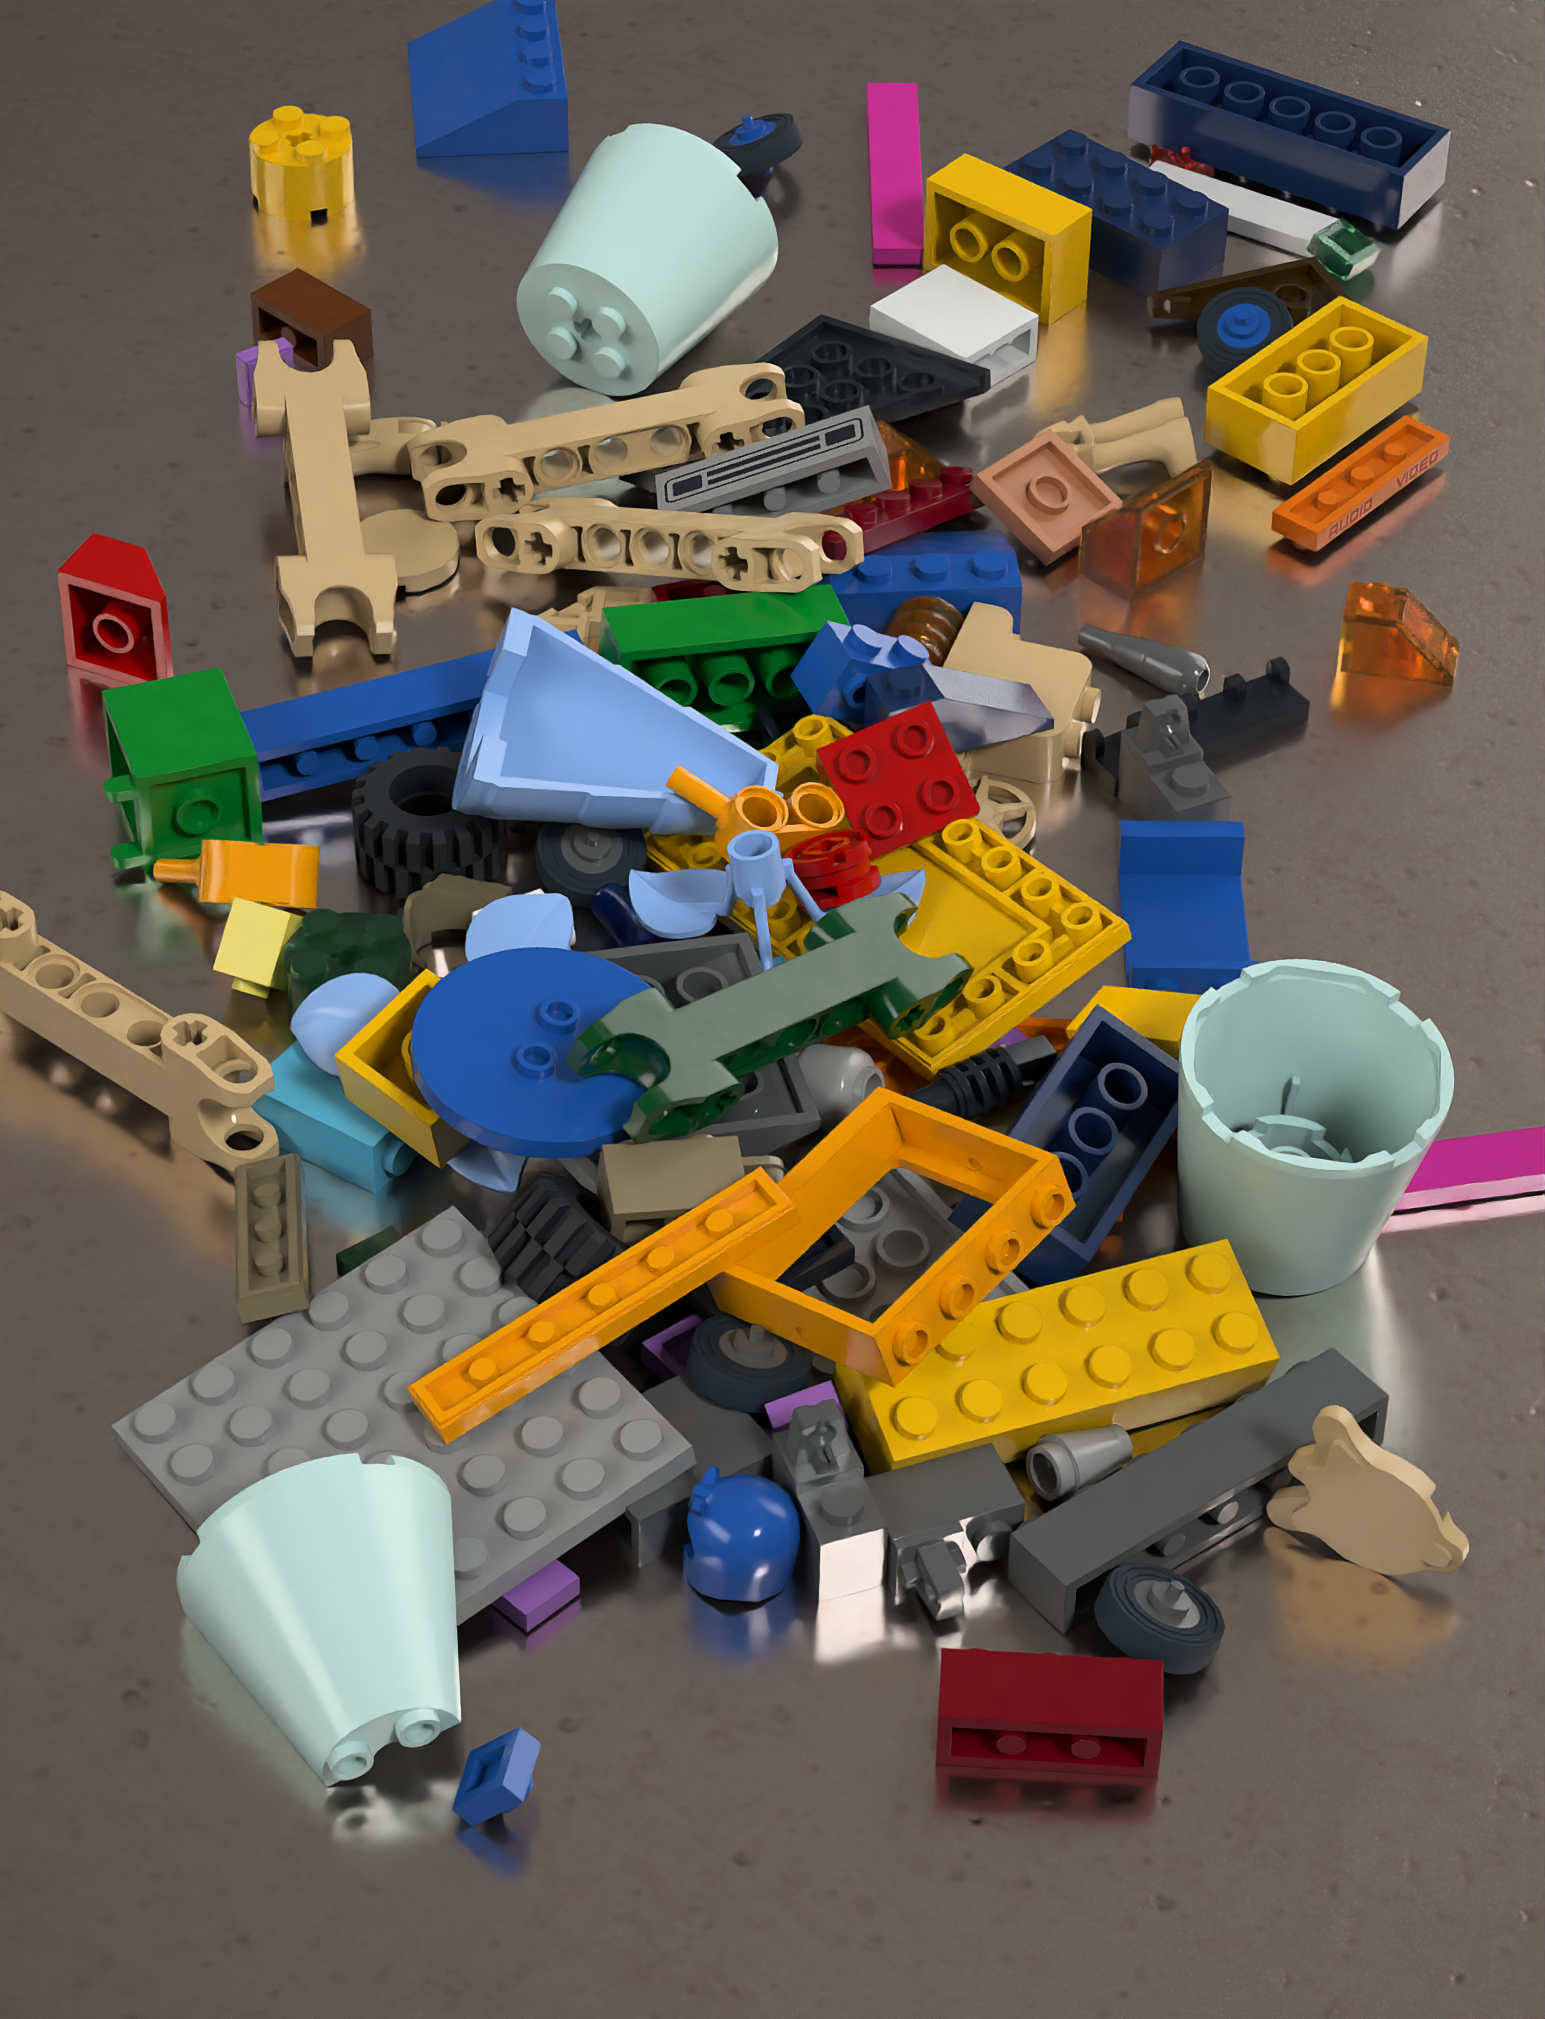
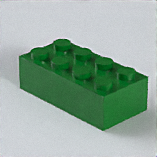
[598,584,851,733]

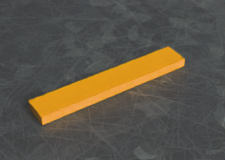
[407,1166,802,1445]

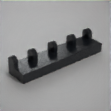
[1080,657,1310,797]

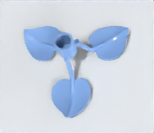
[629,830,926,971]
[290,893,574,1195]

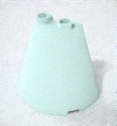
[176,1453,461,1787]

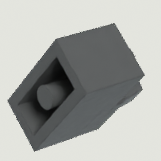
[1116,694,1232,822]
[771,1398,889,1602]
[864,1443,1025,1621]

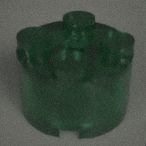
[284,908,413,1025]

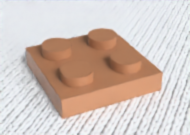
[969,429,1127,566]

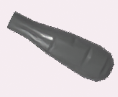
[1078,624,1210,696]

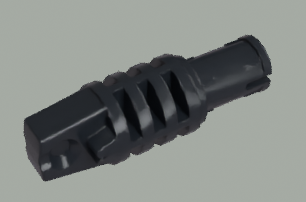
[903,1035,1057,1121]

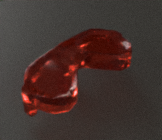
[1149,144,1214,178]

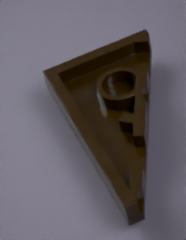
[1147,256,1354,326]

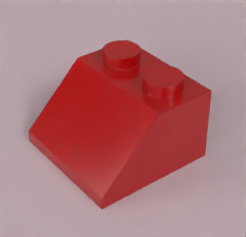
[57,533,173,685]

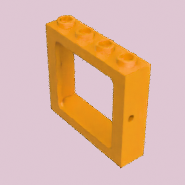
[707,1086,1076,1388]

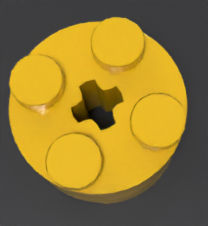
[248,106,355,220]

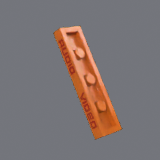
[1271,415,1450,552]

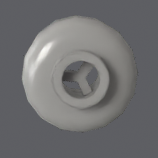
[797,1044,885,1132]

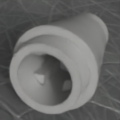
[1026,1424,1133,1502]

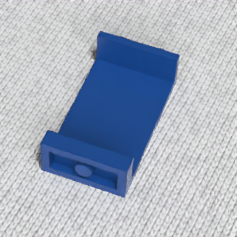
[1116,820,1259,995]

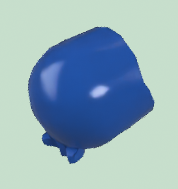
[683,1465,802,1602]

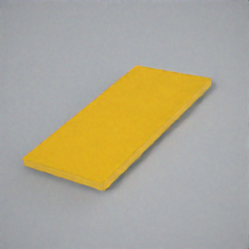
[644,713,1132,1083]

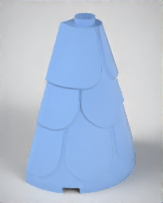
[452,607,783,835]

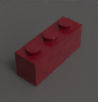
[935,1648,1164,1778]

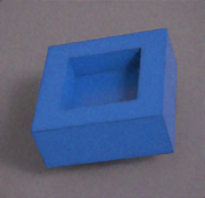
[451,1727,541,1826]

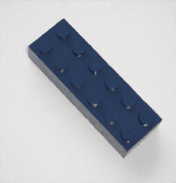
[1126,40,1451,230]

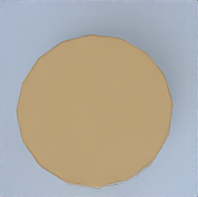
[360,509,460,592]

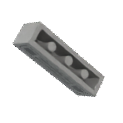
[655,405,892,518]

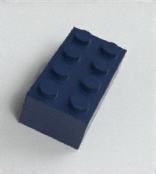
[1002,129,1229,298]
[947,1004,1179,1287]

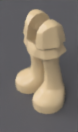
[1033,397,1197,485]

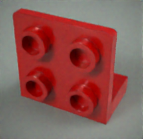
[815,700,980,862]

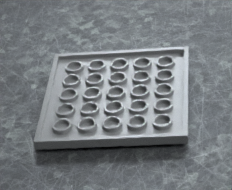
[111,1206,697,1626]

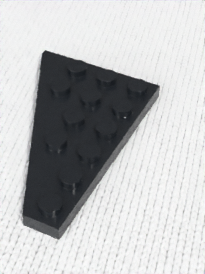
[619,314,991,493]

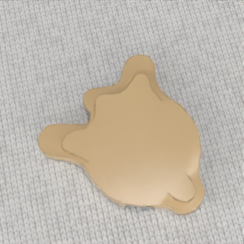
[1266,1405,1469,1575]

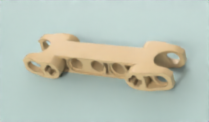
[251,340,398,657]
[406,362,805,522]
[474,497,864,592]
[0,890,280,1172]

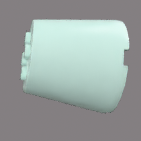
[516,123,778,396]
[1177,959,1454,1296]

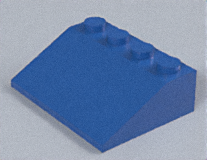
[407,0,569,158]
[795,530,1022,646]

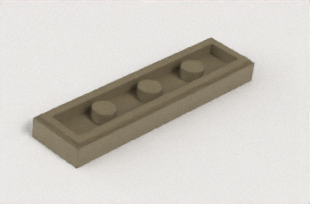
[234,1153,310,1324]

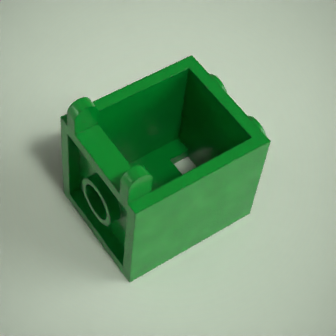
[102,667,264,874]

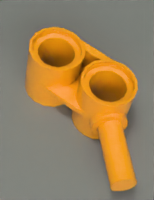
[665,765,845,862]
[153,840,320,909]

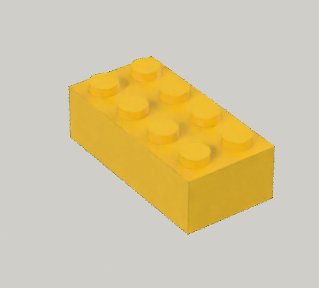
[1203,296,1428,485]

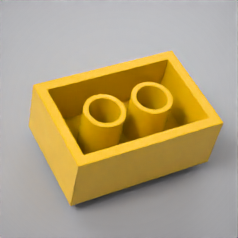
[923,153,1093,326]

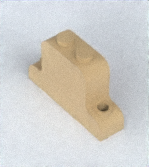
[943,601,1101,784]

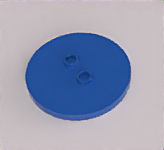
[411,947,651,1159]

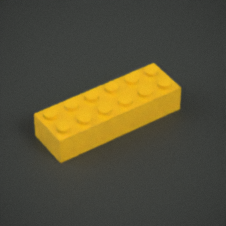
[832,1239,1280,1476]

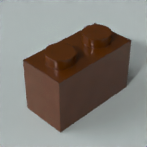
[250,268,374,372]

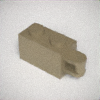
[595,1134,785,1247]

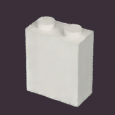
[869,264,1039,404]

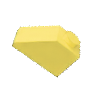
[213,897,337,999]

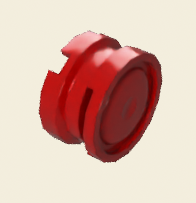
[783,828,882,909]

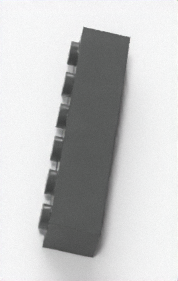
[1008,1347,1389,1634]

